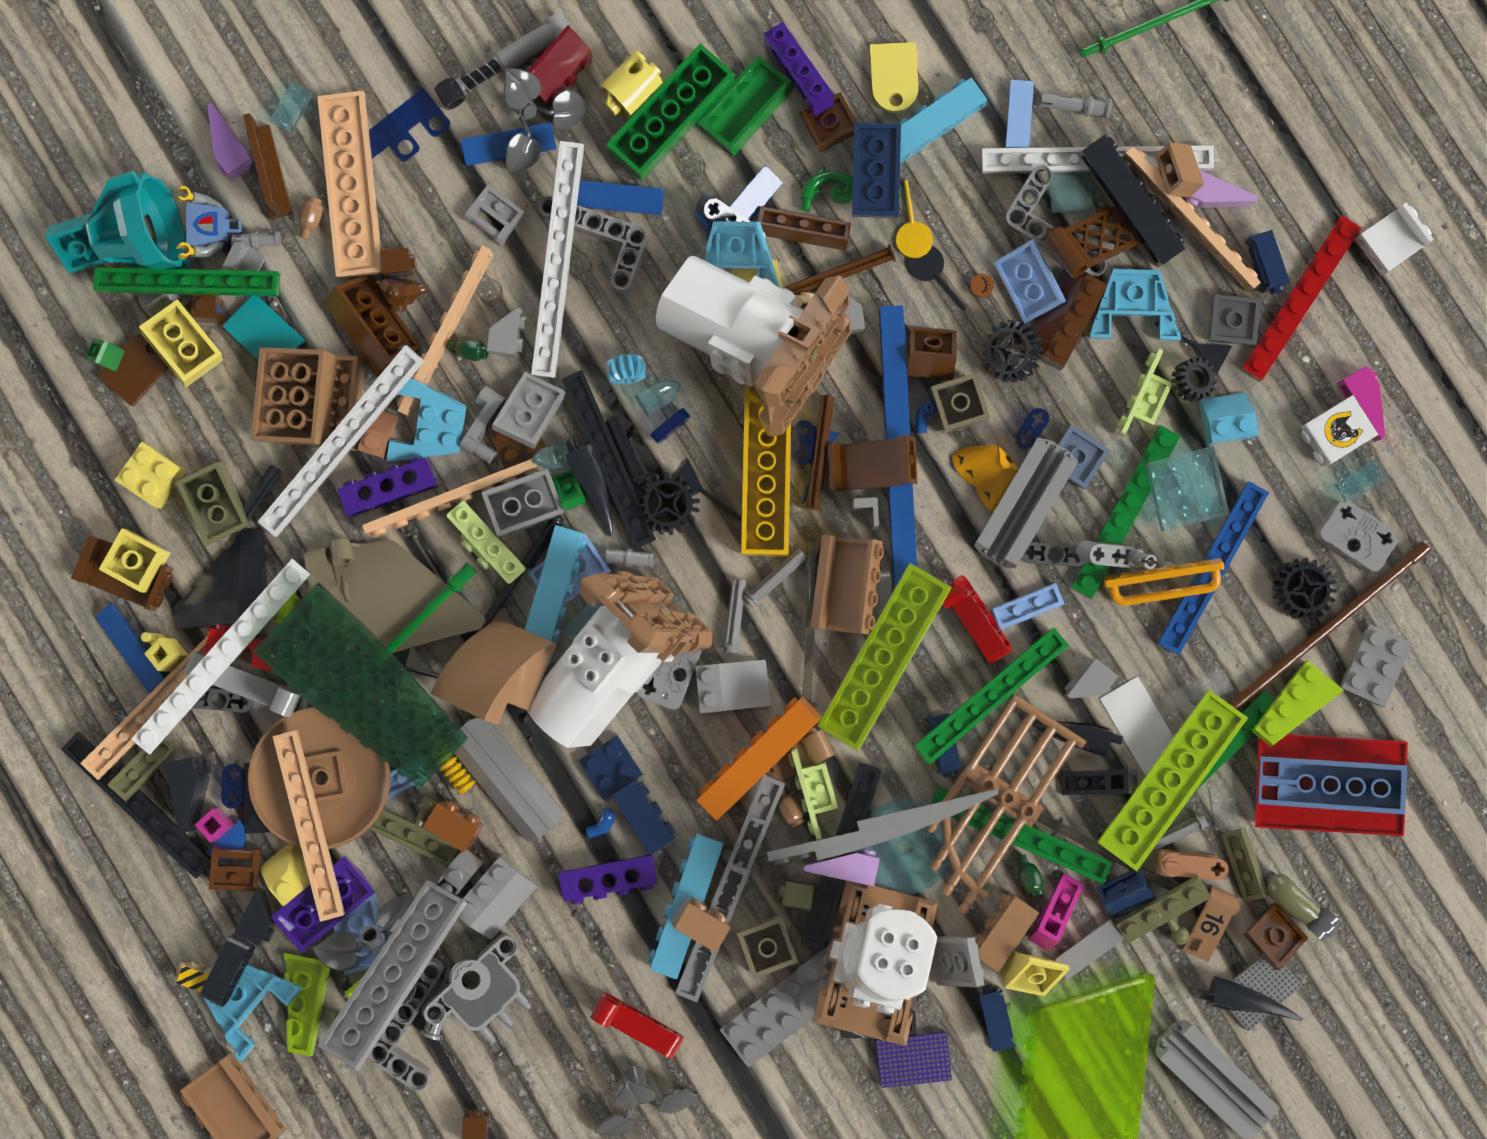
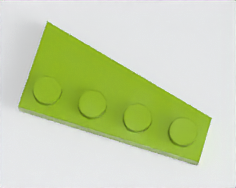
[1252,660,1344,746]
[284,952,330,1057]

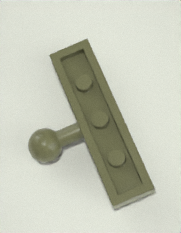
[369,796,459,866]
[1115,875,1211,945]

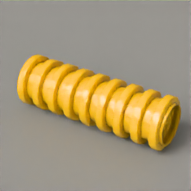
[421,733,475,795]

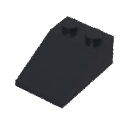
[164,756,211,834]

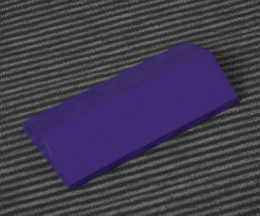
[271,856,375,953]

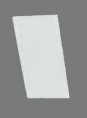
[1100,676,1173,775]

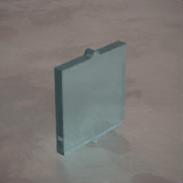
[1049,173,1094,213]

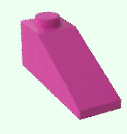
[1337,366,1385,442]
[1028,873,1084,951]

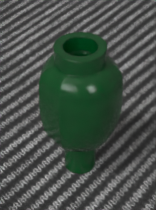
[446,337,489,361]
[1017,854,1044,898]

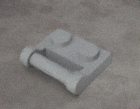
[464,184,525,246]

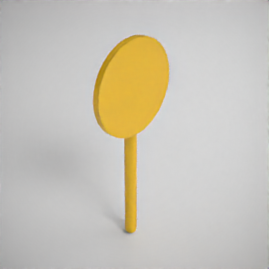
[896,179,933,258]

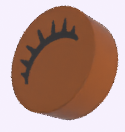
[970,274,994,298]

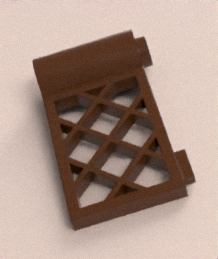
[1044,205,1142,278]

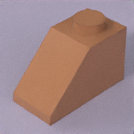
[357,411,399,460]

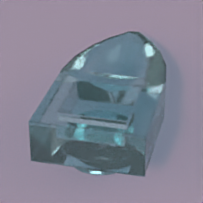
[635,381,681,417]
[531,444,570,471]

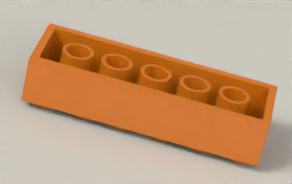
[697,696,822,821]

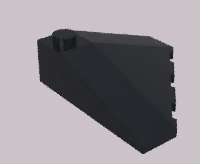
[174,530,269,629]

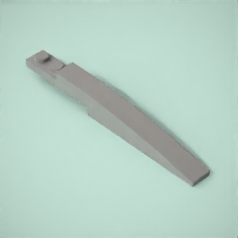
[675,774,786,1002]
[767,789,999,865]

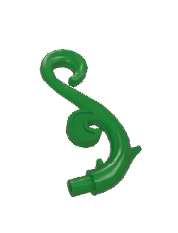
[800,166,901,212]

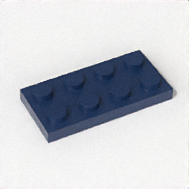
[852,123,901,218]

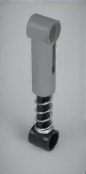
[434,13,570,110]

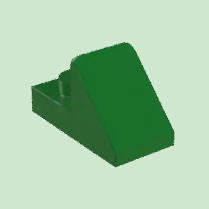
[84,338,124,371]
[552,470,587,511]

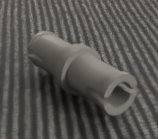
[231,231,281,250]
[605,549,654,567]

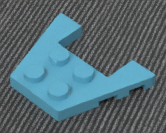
[704,221,780,288]
[1089,269,1181,341]
[386,378,467,462]
[204,964,303,1061]

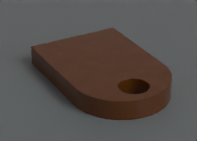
[97,334,168,407]

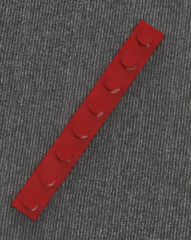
[1241,215,1362,382]

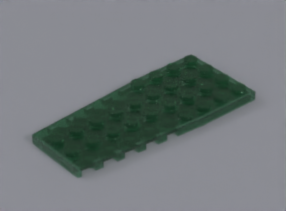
[253,582,468,789]

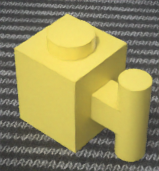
[141,632,188,672]

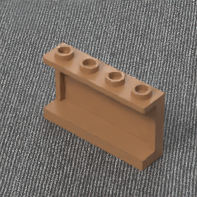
[810,535,884,635]
[180,1052,287,1139]

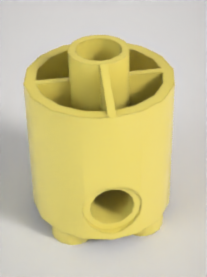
[599,50,665,119]

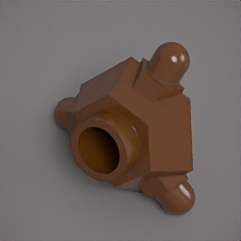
[376,277,428,311]

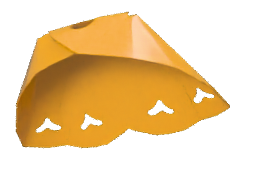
[952,445,1019,512]

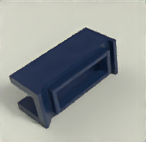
[1245,230,1290,295]
[924,713,962,777]
[977,985,1016,1052]

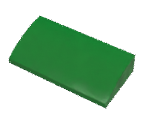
[697,55,794,156]

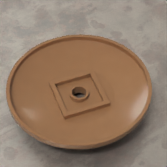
[248,707,391,849]

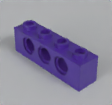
[763,22,834,117]
[337,456,438,517]
[558,854,658,904]

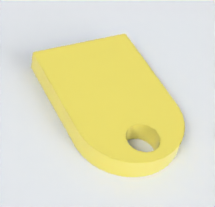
[869,42,918,114]

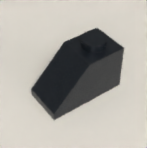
[234,889,275,946]

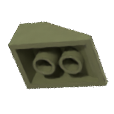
[175,462,249,546]

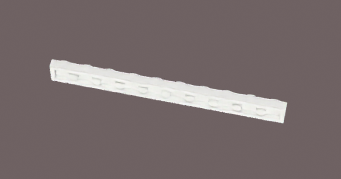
[531,141,584,378]
[981,145,1214,174]
[258,345,425,537]
[131,559,311,755]

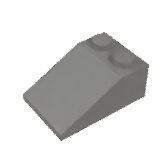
[481,469,564,539]
[695,660,771,713]

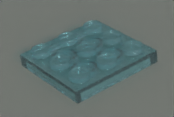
[1145,446,1229,531]

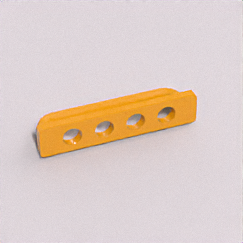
[1103,558,1224,606]

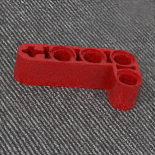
[942,575,1013,664]
[590,992,684,1059]

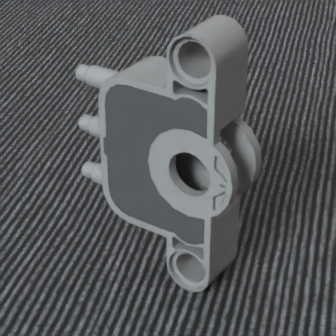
[422,934,531,1044]

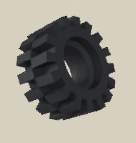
[1171,357,1218,402]

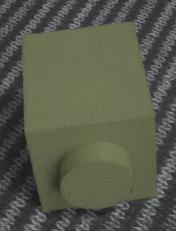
[778,880,814,910]

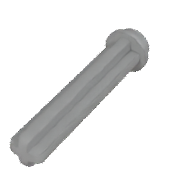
[744,549,807,607]
[722,579,746,654]
[1151,813,1208,852]

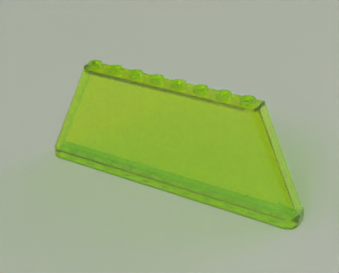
[1014,972,1155,1139]

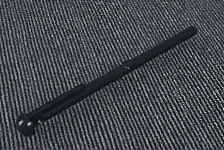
[469,514,564,638]

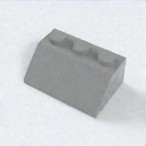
[459,855,538,940]

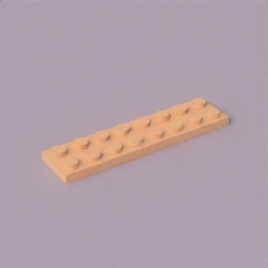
[317,91,382,279]

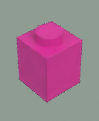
[195,807,235,843]

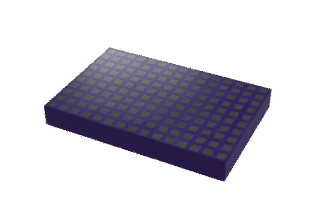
[876,1031,952,1088]

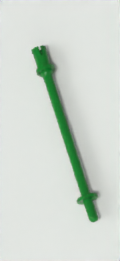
[1080,0,1231,57]
[339,562,477,700]

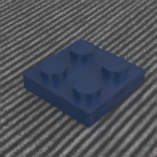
[578,735,643,800]

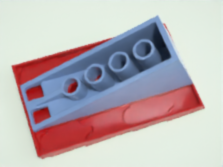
[1255,734,1408,836]

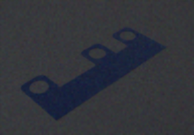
[369,88,451,161]

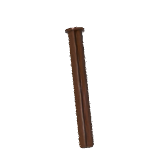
[784,244,896,295]
[804,395,834,511]

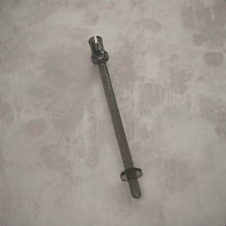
[802,542,821,707]
[1036,813,1205,910]

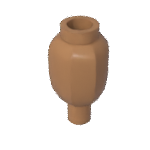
[299,196,323,240]
[777,789,805,829]

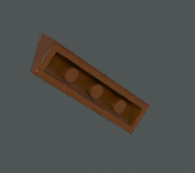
[757,206,851,251]

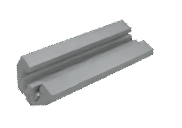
[974,438,1078,569]
[448,718,563,842]
[1155,1020,1280,1139]

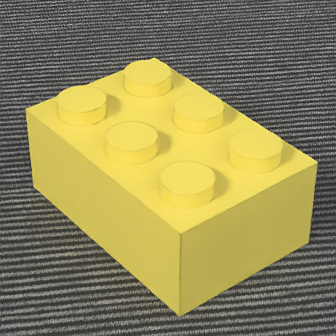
[139,300,223,388]

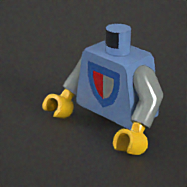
[175,186,242,260]

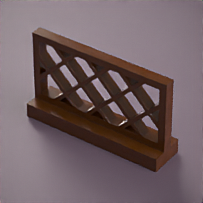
[243,113,293,220]

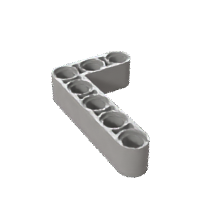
[1006,165,1107,276]
[539,196,648,295]
[183,651,302,717]
[368,959,444,1091]

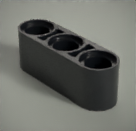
[200,934,255,1008]

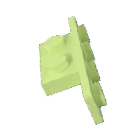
[1117,349,1173,437]
[447,501,525,584]
[788,746,838,840]

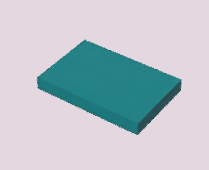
[223,296,306,360]

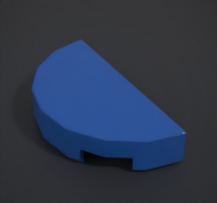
[205,820,247,860]

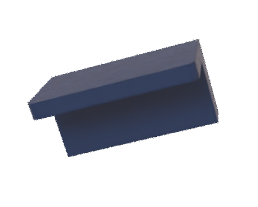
[1096,869,1156,918]

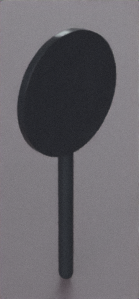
[907,246,967,311]

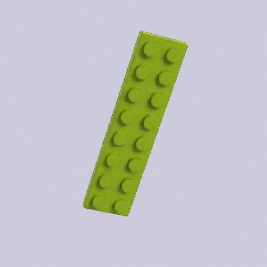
[818,563,952,751]
[1097,690,1248,871]

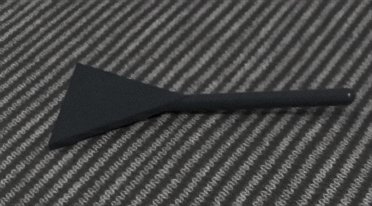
[1155,322,1232,374]
[667,459,741,521]

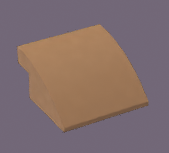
[251,347,365,451]
[430,619,557,725]

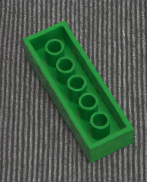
[606,43,735,182]

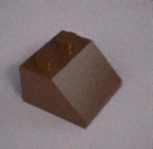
[907,326,957,380]

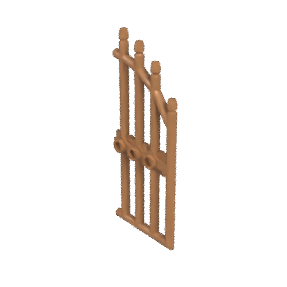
[926,693,1087,915]

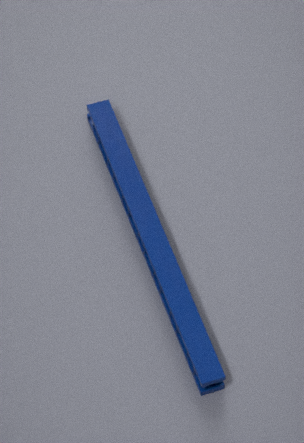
[879,305,917,592]

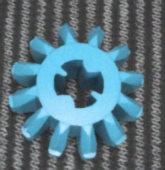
[606,354,646,385]

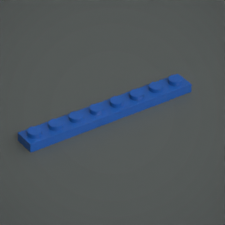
[1157,481,1270,655]

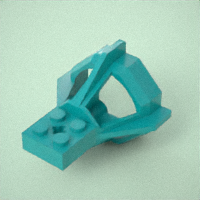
[44,171,190,273]

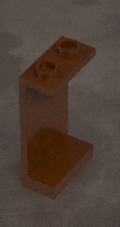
[826,435,918,492]
[71,535,173,611]

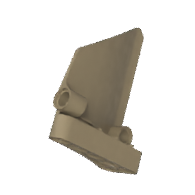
[304,539,485,666]

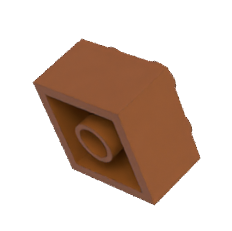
[423,799,485,852]

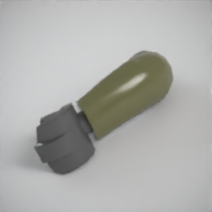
[1262,871,1341,942]

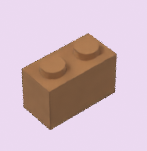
[1155,142,1204,197]

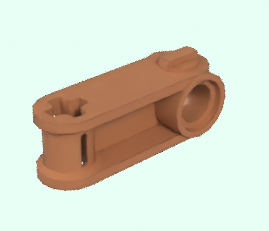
[1155,849,1228,880]

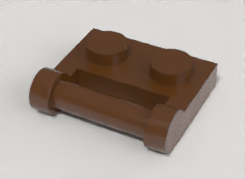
[209,846,261,891]

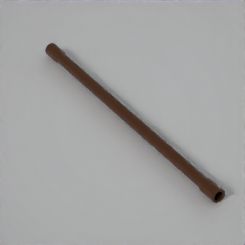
[1228,541,1431,710]

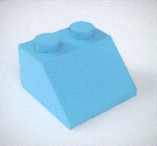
[1199,393,1259,446]

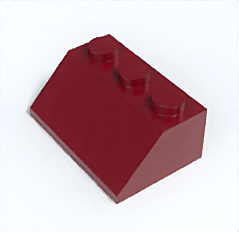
[527,25,593,109]

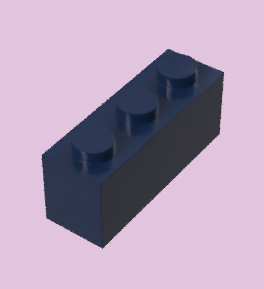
[612,779,676,855]

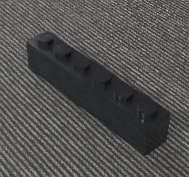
[1078,134,1185,267]

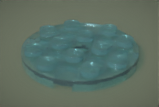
[858,799,950,894]

